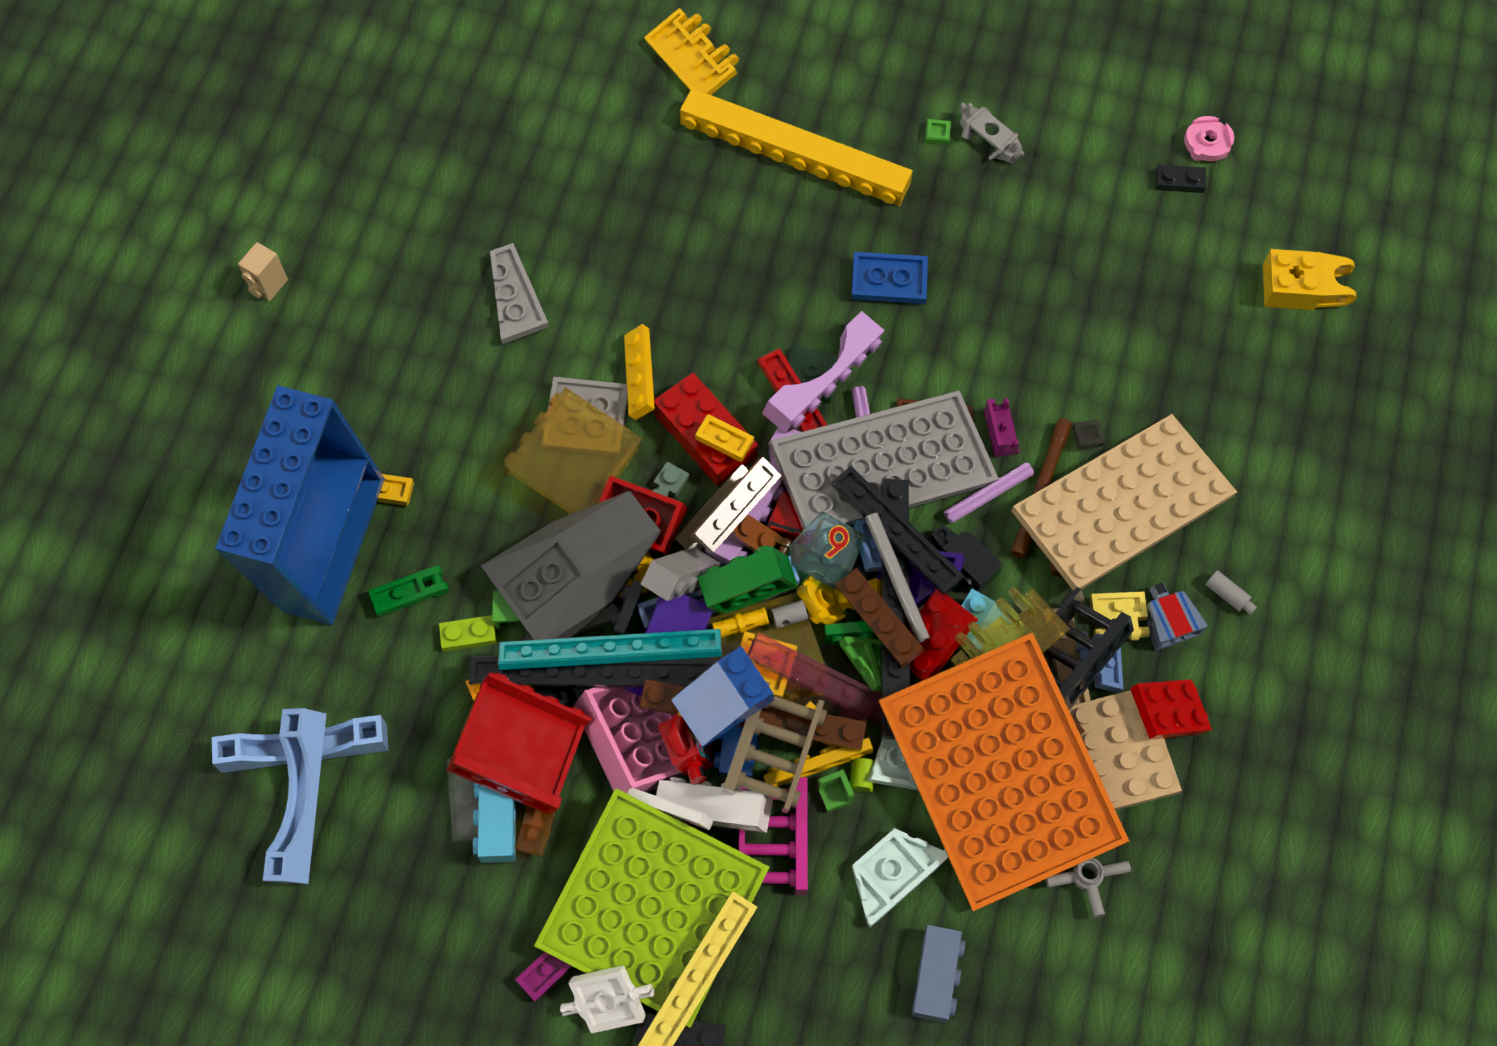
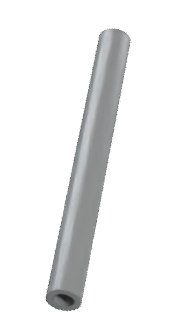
[865,513,930,642]

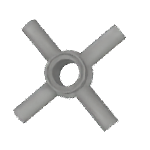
[1045,858,1131,918]

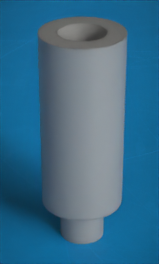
[1205,570,1257,615]

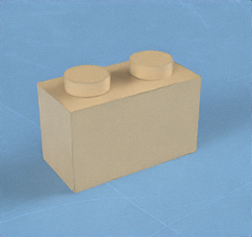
[238,242,288,301]

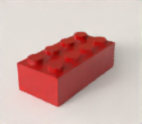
[654,373,758,487]

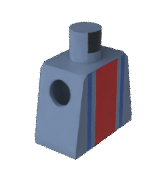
[1146,583,1208,651]

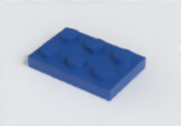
[851,252,928,304]

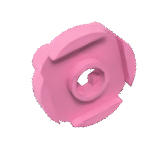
[1184,116,1234,161]

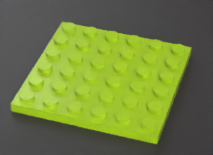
[534,788,770,1028]

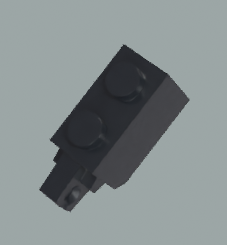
[931,525,1003,592]

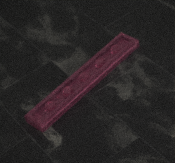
[747,632,880,725]

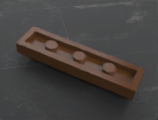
[835,568,924,668]

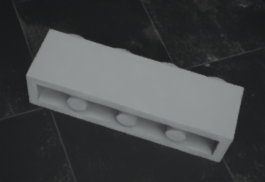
[641,547,721,601]

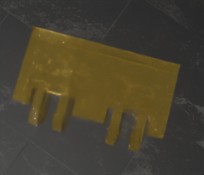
[951,587,1070,666]

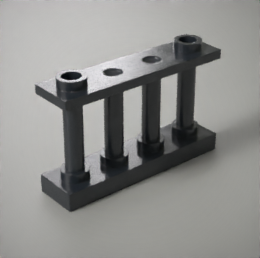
[1035,587,1134,711]

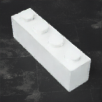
[656,777,773,833]

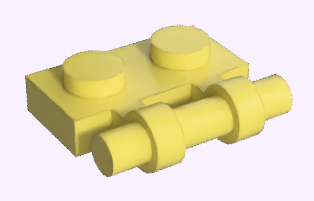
[1089,592,1150,641]

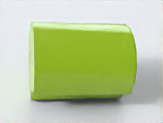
[850,758,874,793]

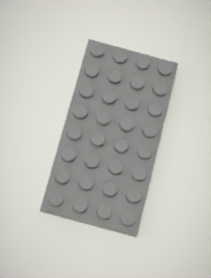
[769,391,999,537]

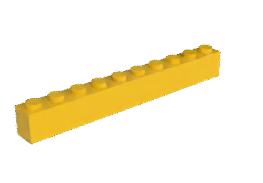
[680,88,913,206]

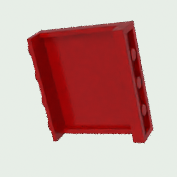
[446,672,591,815]

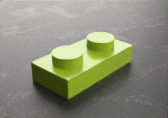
[439,615,497,652]

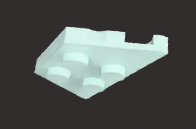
[852,828,949,928]

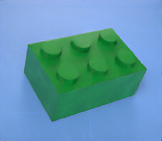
[698,546,798,616]

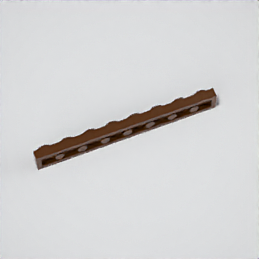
[640,679,866,751]

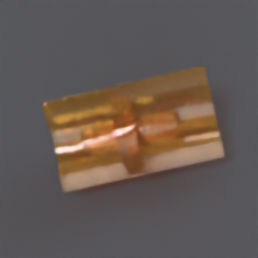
[515,806,557,857]

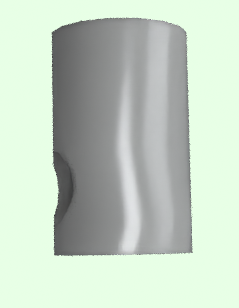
[771,600,808,629]

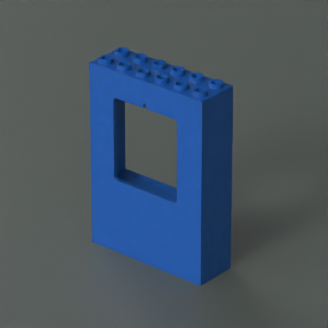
[215,385,385,626]

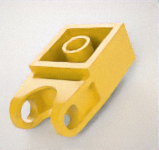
[1263,249,1357,310]

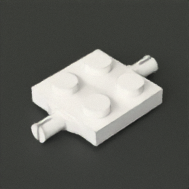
[560,965,654,1033]

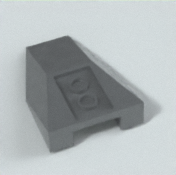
[481,491,661,640]

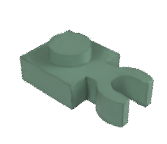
[652,462,689,498]

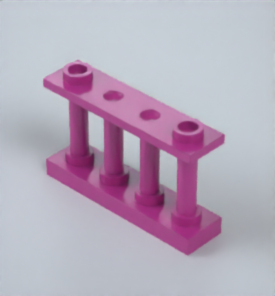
[739,777,808,895]

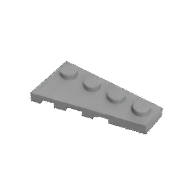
[490,243,549,344]

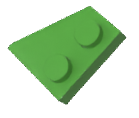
[839,636,881,692]

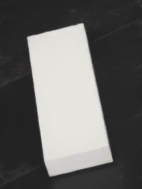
[627,788,713,830]

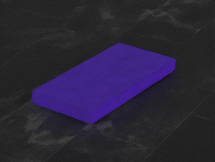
[622,595,713,696]

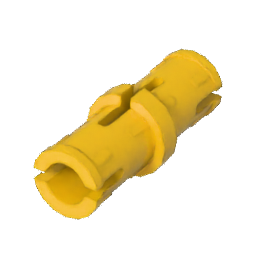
[712,607,769,638]

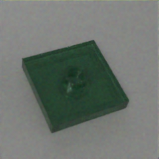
[789,345,839,403]

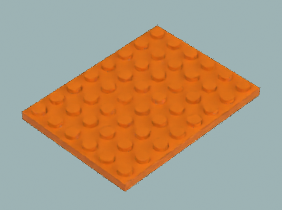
[878,632,1129,911]

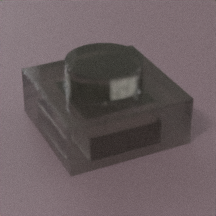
[1072,419,1105,450]

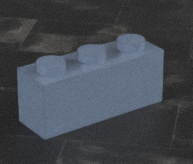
[911,925,965,1023]

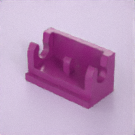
[984,398,1020,458]

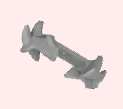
[960,103,1024,163]

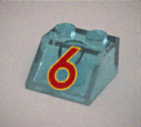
[790,511,865,589]

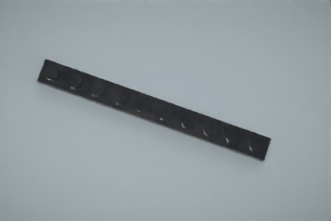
[880,478,910,739]
[469,656,720,688]

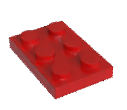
[909,589,979,680]
[1130,679,1212,740]

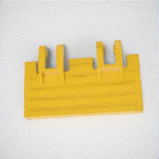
[644,8,739,95]

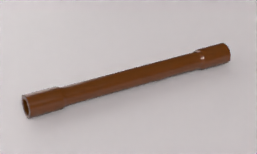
[1010,419,1072,559]

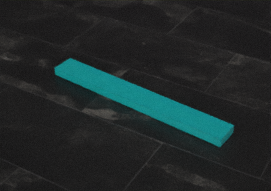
[498,629,722,670]

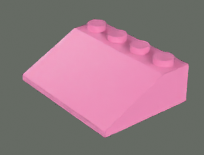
[573,687,685,793]

